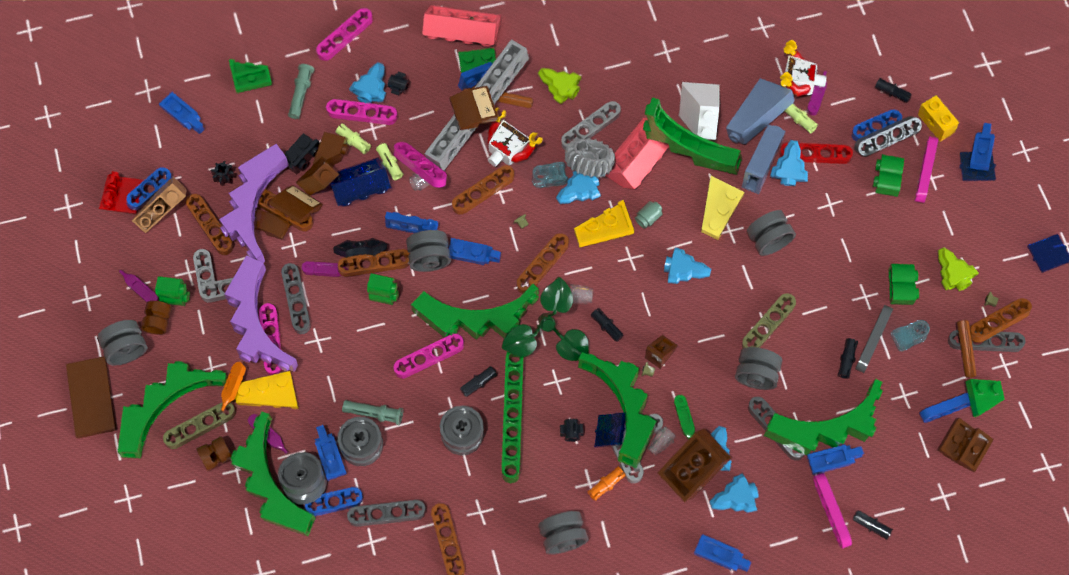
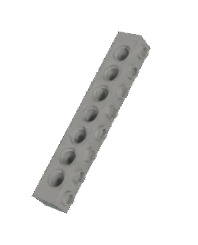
[424,40,529,171]

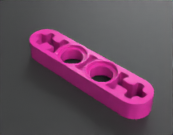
[316,8,373,61]
[326,99,398,125]
[915,136,938,203]
[394,142,447,187]
[259,303,283,375]
[394,334,464,379]
[813,473,852,549]

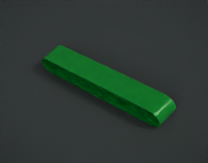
[502,352,524,484]

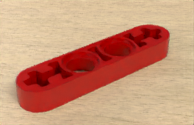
[779,142,853,164]

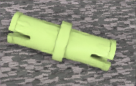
[784,104,818,133]
[336,123,371,154]
[376,143,403,180]

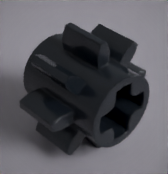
[387,71,410,96]
[211,161,235,186]
[560,419,584,442]

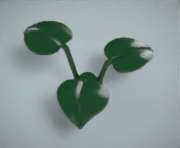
[501,277,589,361]

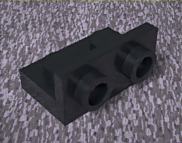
[284,133,320,175]

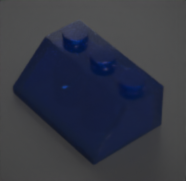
[329,157,391,206]

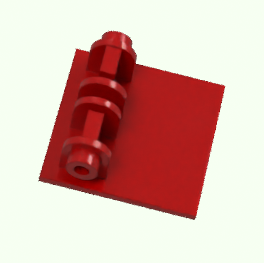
[99,171,144,214]

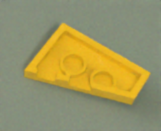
[574,200,634,248]
[235,371,298,409]

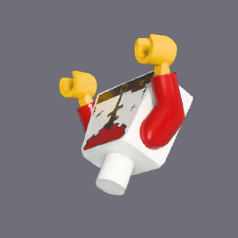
[780,40,827,97]
[487,108,543,167]

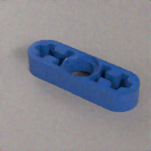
[852,110,902,141]
[126,167,171,210]
[919,393,971,423]
[305,487,363,516]

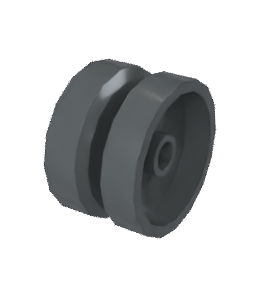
[746,210,796,256]
[406,230,451,272]
[97,320,148,366]
[735,347,782,390]
[440,406,484,456]
[338,417,383,466]
[278,452,327,504]
[538,511,588,554]

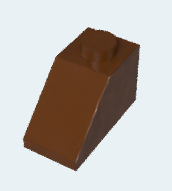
[313,132,349,166]
[296,156,339,196]

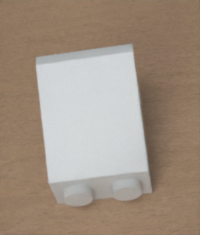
[679,82,719,140]

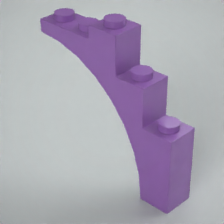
[219,144,289,263]
[224,255,298,372]

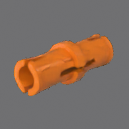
[587,466,626,501]

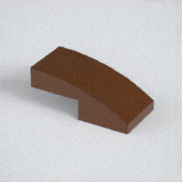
[254,208,291,240]

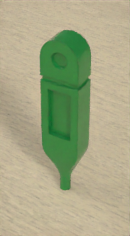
[674,395,695,439]

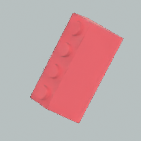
[422,5,501,47]
[605,118,669,189]

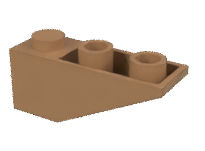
[132,177,187,233]

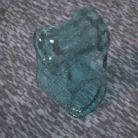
[532,162,568,188]
[890,320,930,352]

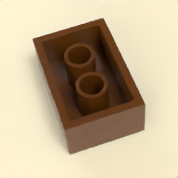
[658,429,732,502]

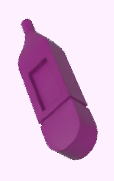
[807,71,827,116]
[302,261,349,277]
[119,270,159,303]
[248,414,288,454]

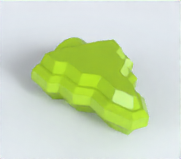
[538,68,581,104]
[938,247,979,291]

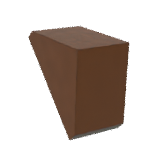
[645,335,678,369]

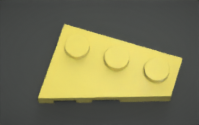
[701,176,744,240]

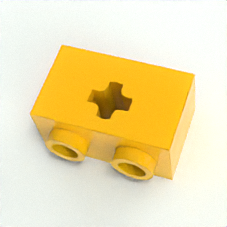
[918,95,959,142]

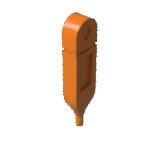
[221,362,246,411]

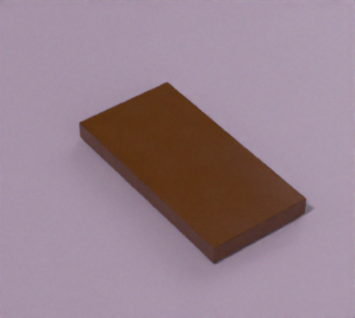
[66,356,116,439]

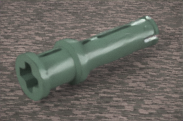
[288,64,314,119]
[342,400,403,425]

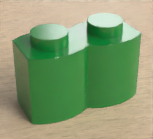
[873,154,904,197]
[888,264,919,305]
[367,273,399,305]
[155,276,190,306]

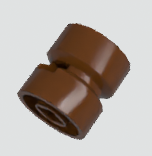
[141,301,171,335]
[196,436,231,471]

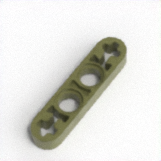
[742,293,796,348]
[163,402,236,449]

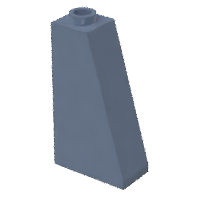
[726,78,795,144]
[742,124,785,194]

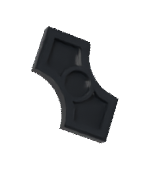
[333,238,387,258]

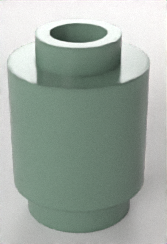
[635,201,662,229]

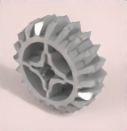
[565,137,615,178]

